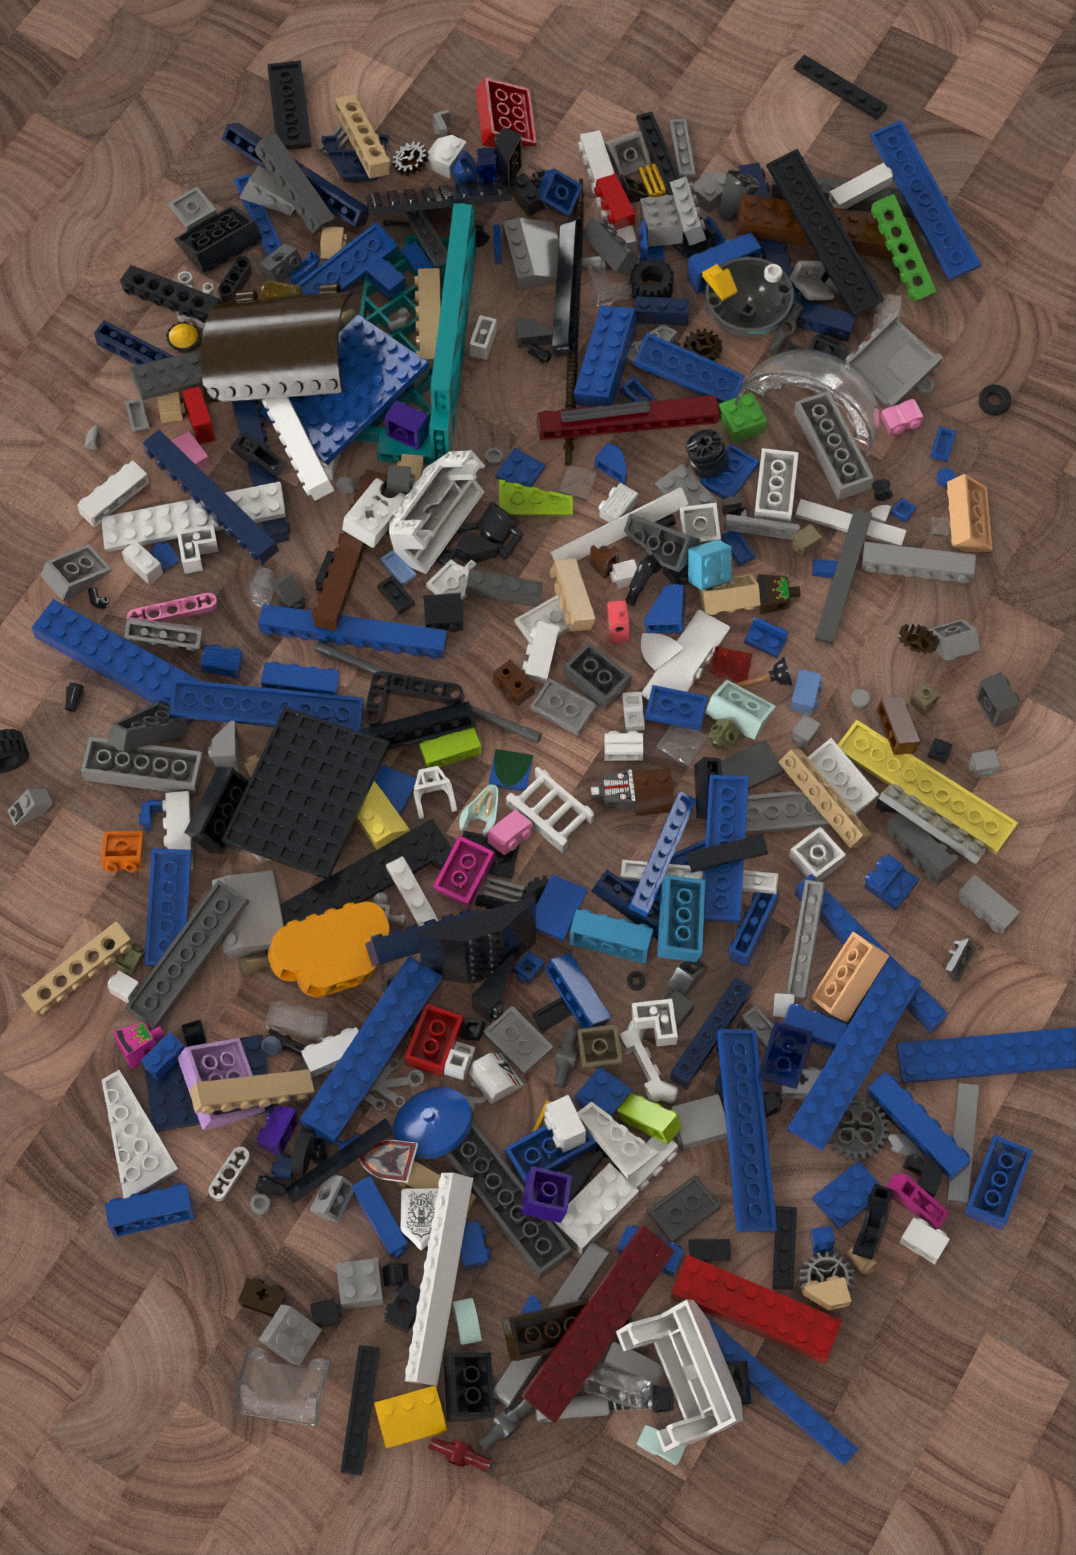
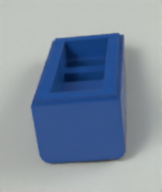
[619,376,657,402]

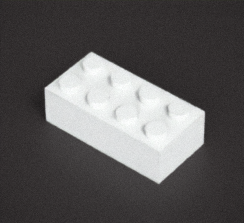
[754,448,798,523]
[552,1163,639,1255]

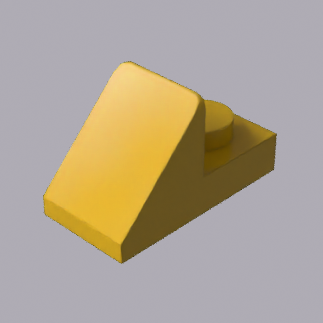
[702,264,738,301]

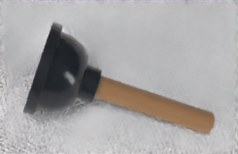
[734,657,793,688]

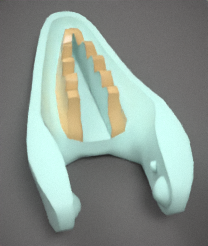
[459,784,498,838]

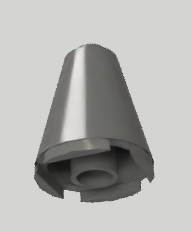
[718,169,759,221]

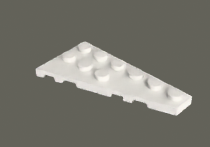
[102,1070,179,1199]

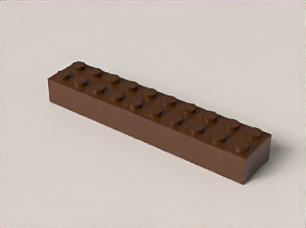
[736,194,914,259]

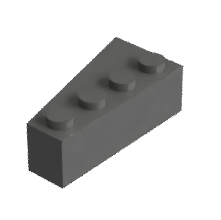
[108,702,189,751]
[886,813,959,886]

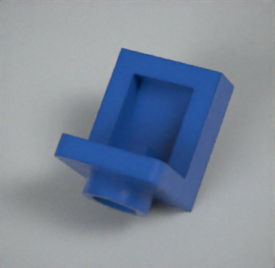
[149,541,179,571]
[139,800,163,831]

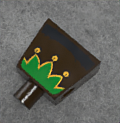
[757,574,800,614]

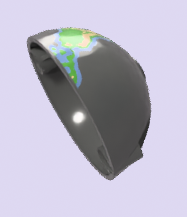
[705,257,794,338]

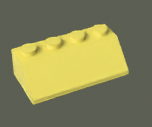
[356,780,410,850]

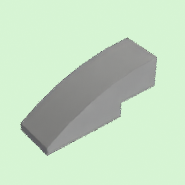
[602,1341,666,1388]

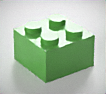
[719,392,767,444]

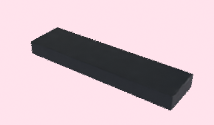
[687,834,768,873]
[772,1206,797,1290]

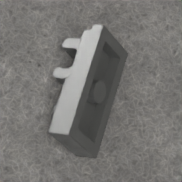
[945,938,976,982]

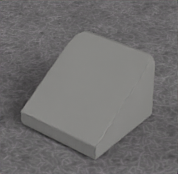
[84,425,101,450]

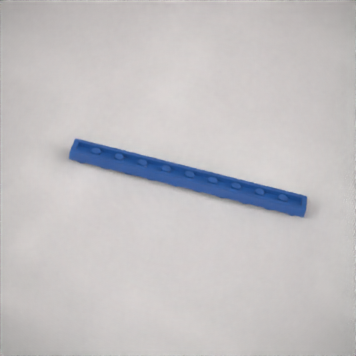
[704,1314,858,1466]

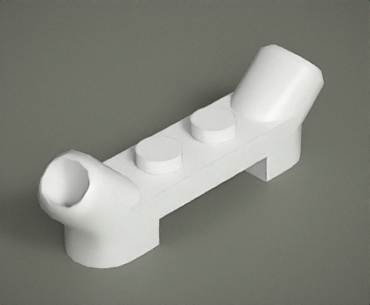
[619,1020,678,1104]

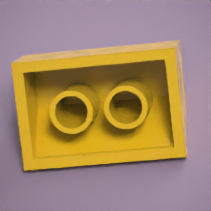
[374,1385,447,1449]

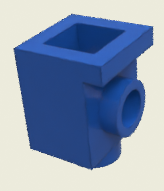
[514,951,544,985]
[809,1226,835,1255]

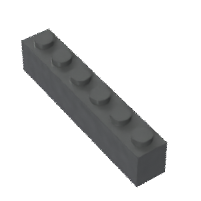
[254,133,335,235]

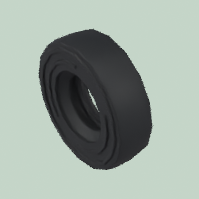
[979,384,1011,416]

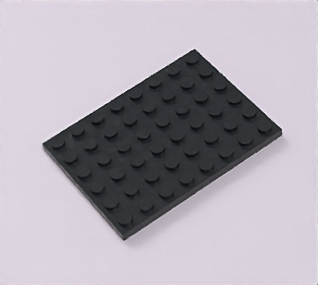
[222,706,390,880]

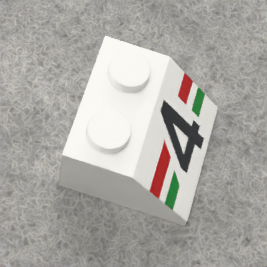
[469,1053,524,1104]

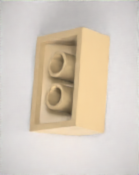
[698,574,761,615]

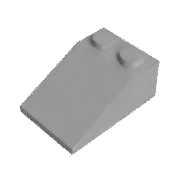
[41,544,111,601]

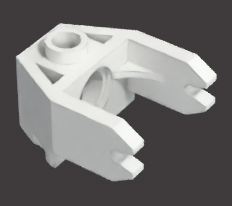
[413,766,457,819]

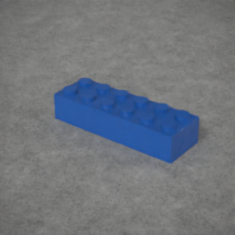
[574,305,638,407]

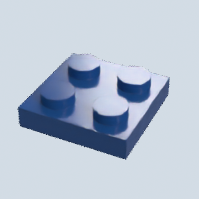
[495,448,545,487]

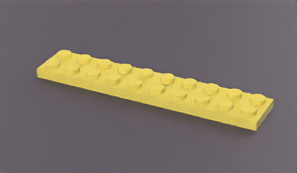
[838,720,1018,854]

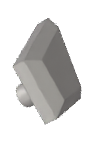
[888,1134,924,1159]

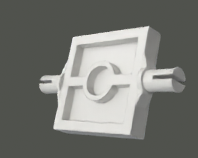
[426,559,476,601]

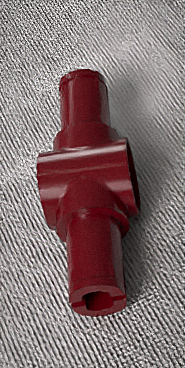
[428,1436,492,1471]

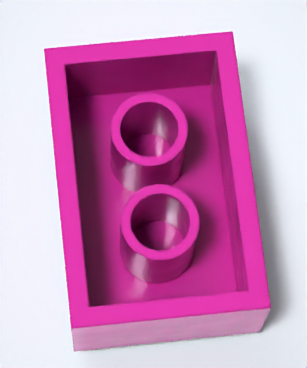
[433,835,496,909]

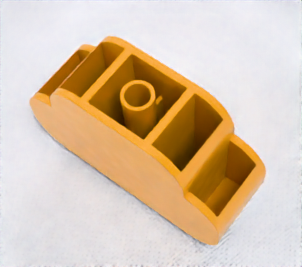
[268,902,389,998]

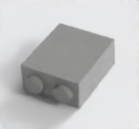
[672,1094,727,1150]

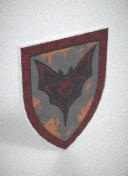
[359,1140,418,1183]

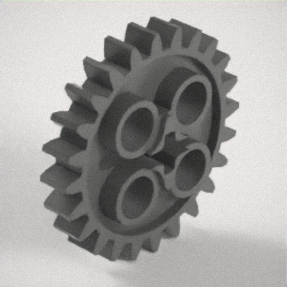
[827,1096,889,1162]

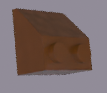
[632,768,674,816]

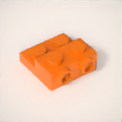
[101,831,144,873]

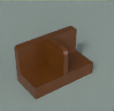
[590,545,619,579]

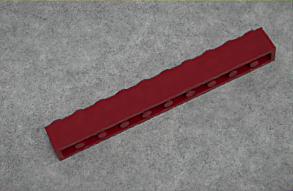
[536,395,719,441]

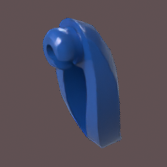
[289,251,320,286]

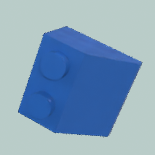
[539,168,583,217]

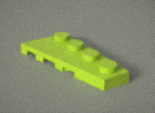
[499,479,573,516]

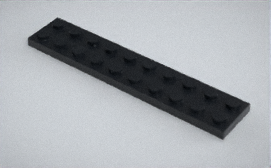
[766,148,885,316]
[280,819,451,926]

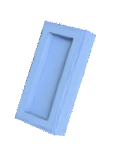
[380,549,417,587]

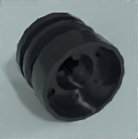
[685,429,730,478]

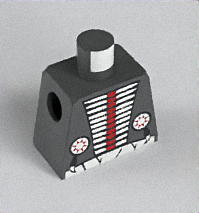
[590,769,635,810]

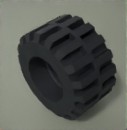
[629,258,674,299]
[0,729,29,773]

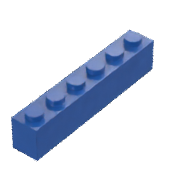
[867,1072,971,1181]

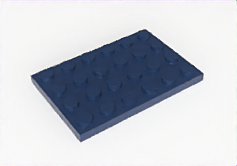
[145,1034,274,1132]

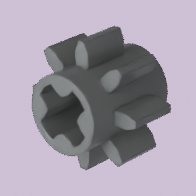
[531,168,548,189]

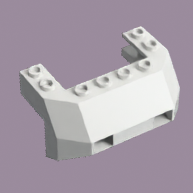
[389,450,485,574]
[616,1299,743,1452]

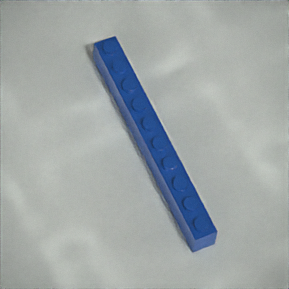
[258,604,447,659]
[794,874,948,1034]

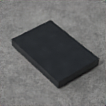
[462,831,520,879]

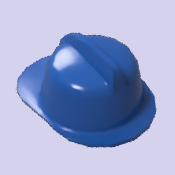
[452,151,478,184]

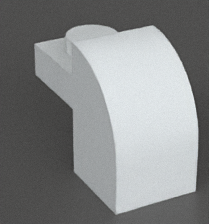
[444,1041,475,1080]

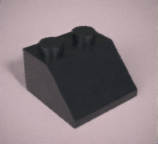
[423,593,463,632]

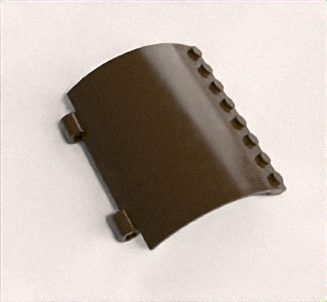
[201,283,354,403]

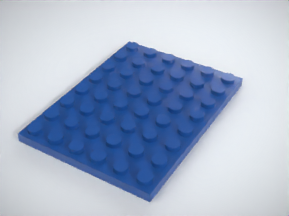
[257,315,430,465]

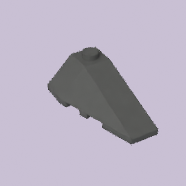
[624,514,700,572]

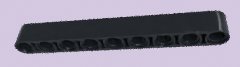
[552,218,583,357]

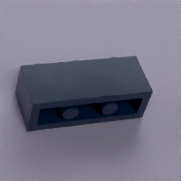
[635,296,689,326]
[798,300,857,342]

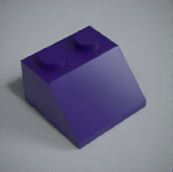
[256,1106,299,1155]

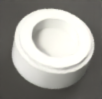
[764,264,782,283]

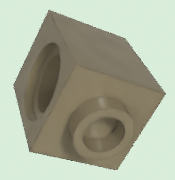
[910,682,939,716]

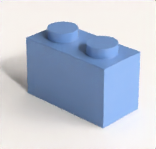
[790,669,823,715]

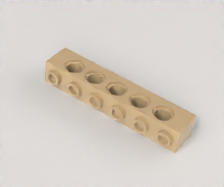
[335,94,392,179]
[778,749,872,848]
[21,921,135,1016]

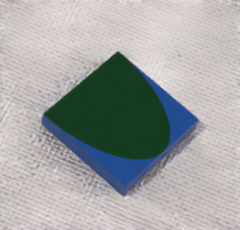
[489,749,533,792]

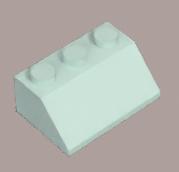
[705,680,776,740]

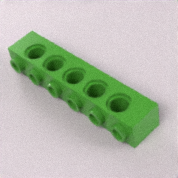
[871,194,937,303]

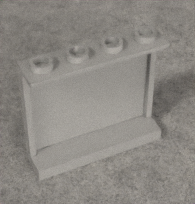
[845,313,943,408]

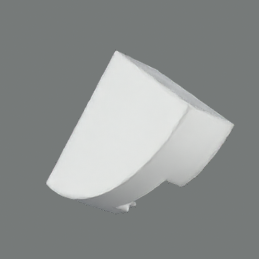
[870,505,891,524]

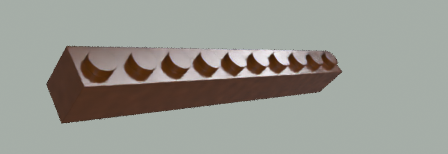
[312,469,387,631]

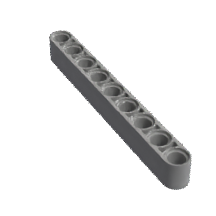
[493,1242,610,1408]

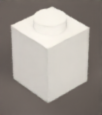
[610,559,637,589]
[108,971,140,1003]

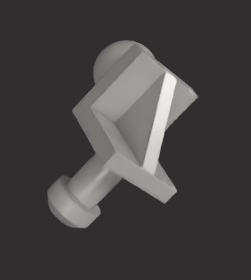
[372,893,407,926]

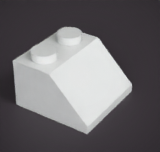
[425,135,467,179]

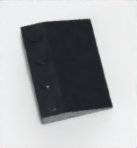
[174,205,262,273]

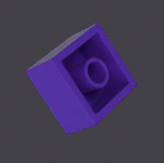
[385,400,429,451]
[521,1166,572,1223]

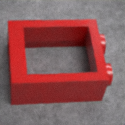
[182,386,215,445]

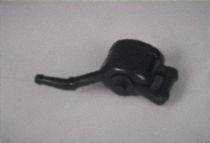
[456,502,523,559]

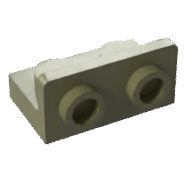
[98,941,145,975]

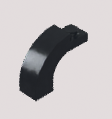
[852,1184,894,1260]

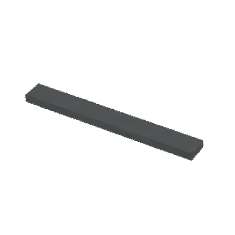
[815,508,872,644]

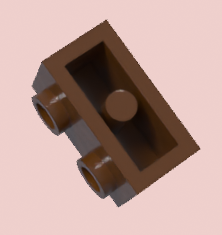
[493,659,535,706]

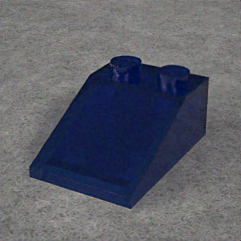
[758,1021,814,1089]

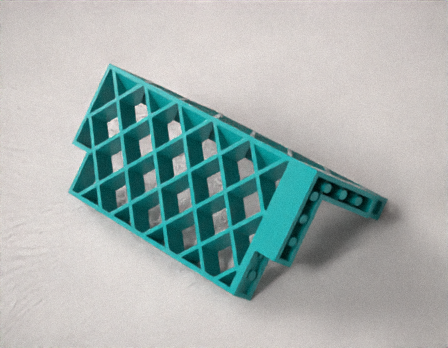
[353,203,476,465]

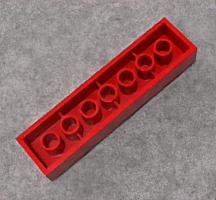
[670,1255,843,1364]

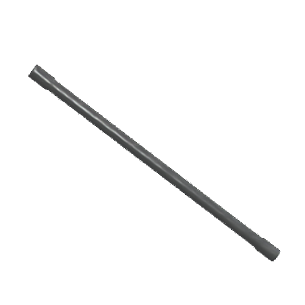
[315,641,542,744]

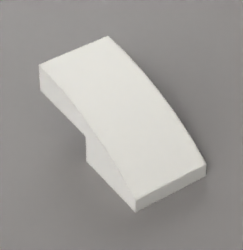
[622,692,645,732]

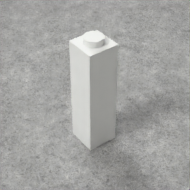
[829,163,893,210]

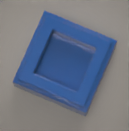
[891,498,917,523]

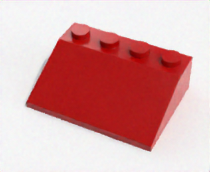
[475,77,537,148]

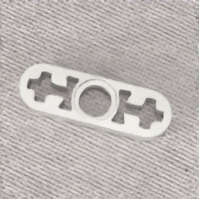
[208,1147,250,1201]

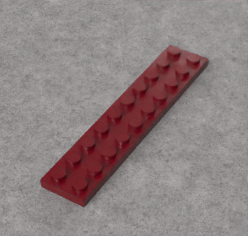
[521,1225,675,1423]

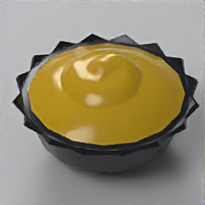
[166,321,201,351]

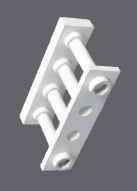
[506,767,594,853]

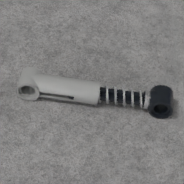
[536,1387,674,1423]

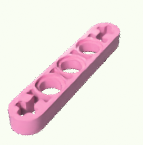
[127,593,218,622]

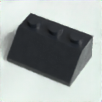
[494,127,522,190]
[443,1353,495,1422]

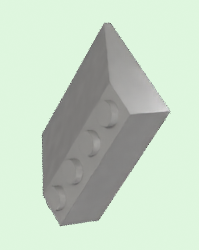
[503,218,559,290]
[212,870,284,959]

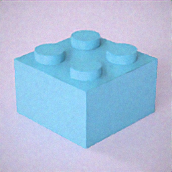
[688,539,732,590]

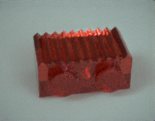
[710,646,753,682]

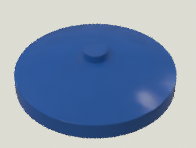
[393,1087,473,1159]

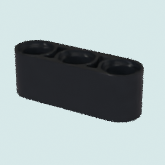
[218,256,252,302]

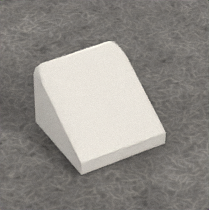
[773,993,795,1018]

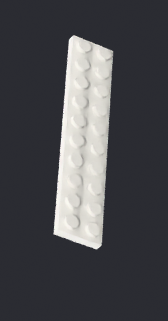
[101,482,286,552]

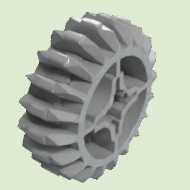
[799,1251,856,1307]

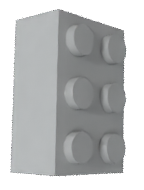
[640,195,683,247]

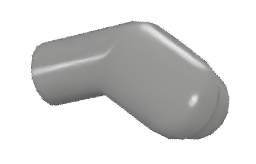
[388,308,410,331]

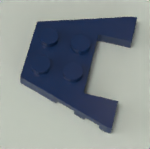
[322,134,389,181]

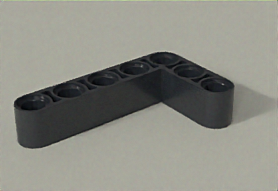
[364,671,465,726]

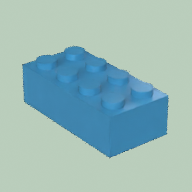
[657,875,705,962]
[570,909,653,964]

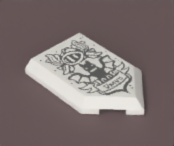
[401,1188,439,1251]

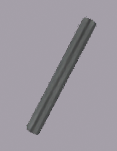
[561,401,650,422]

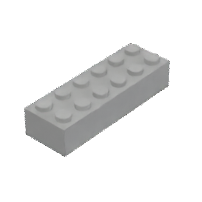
[794,390,874,501]
[81,737,205,796]

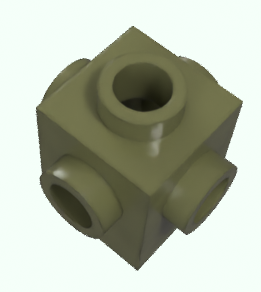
[707,719,741,750]

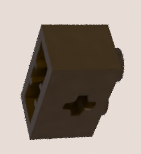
[238,1277,288,1318]

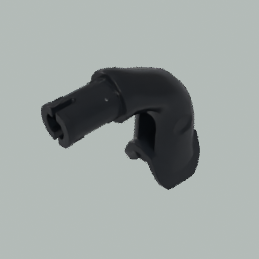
[625,554,662,606]

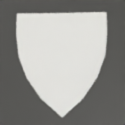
[641,633,684,671]

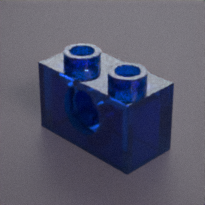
[477,147,497,184]

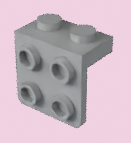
[789,261,835,301]

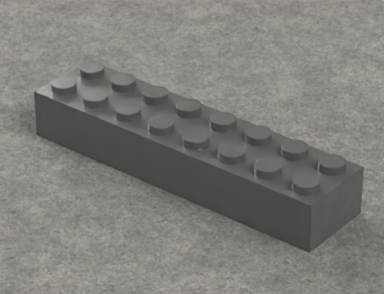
[443,1122,572,1280]

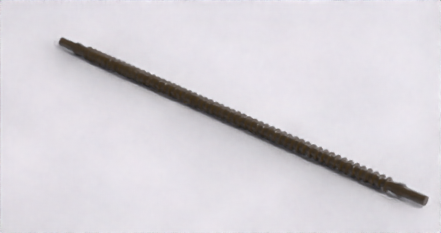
[563,178,585,466]

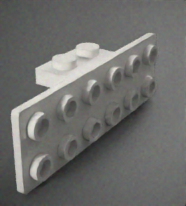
[641,610,730,700]

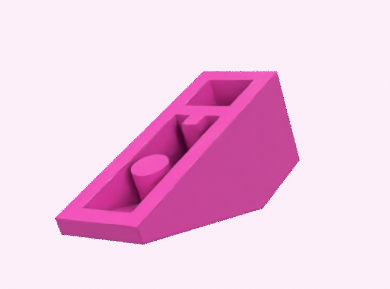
[886,1174,949,1229]

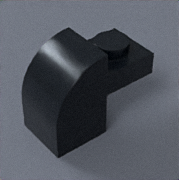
[902,1155,942,1198]

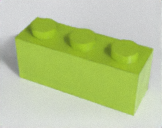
[419,728,482,768]
[617,1093,683,1144]

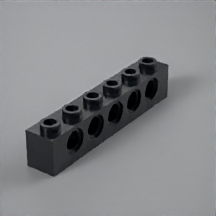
[120,265,221,323]

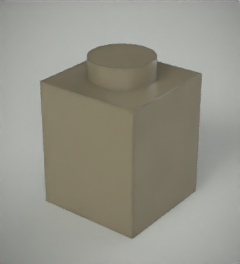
[792,524,822,557]

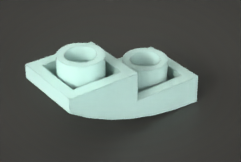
[452,1298,482,1345]
[636,1425,686,1465]

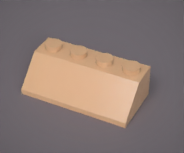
[947,474,993,552]
[811,932,889,1023]

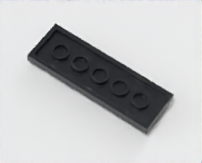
[267,60,312,150]

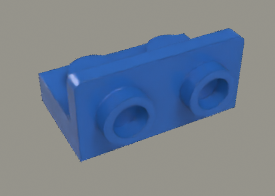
[744,617,788,658]

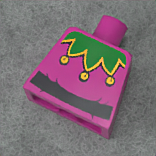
[113,1022,165,1069]

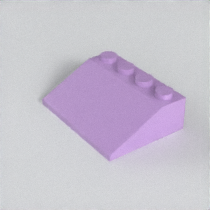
[177,1038,265,1130]

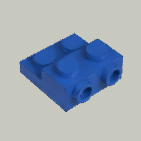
[864,854,919,910]

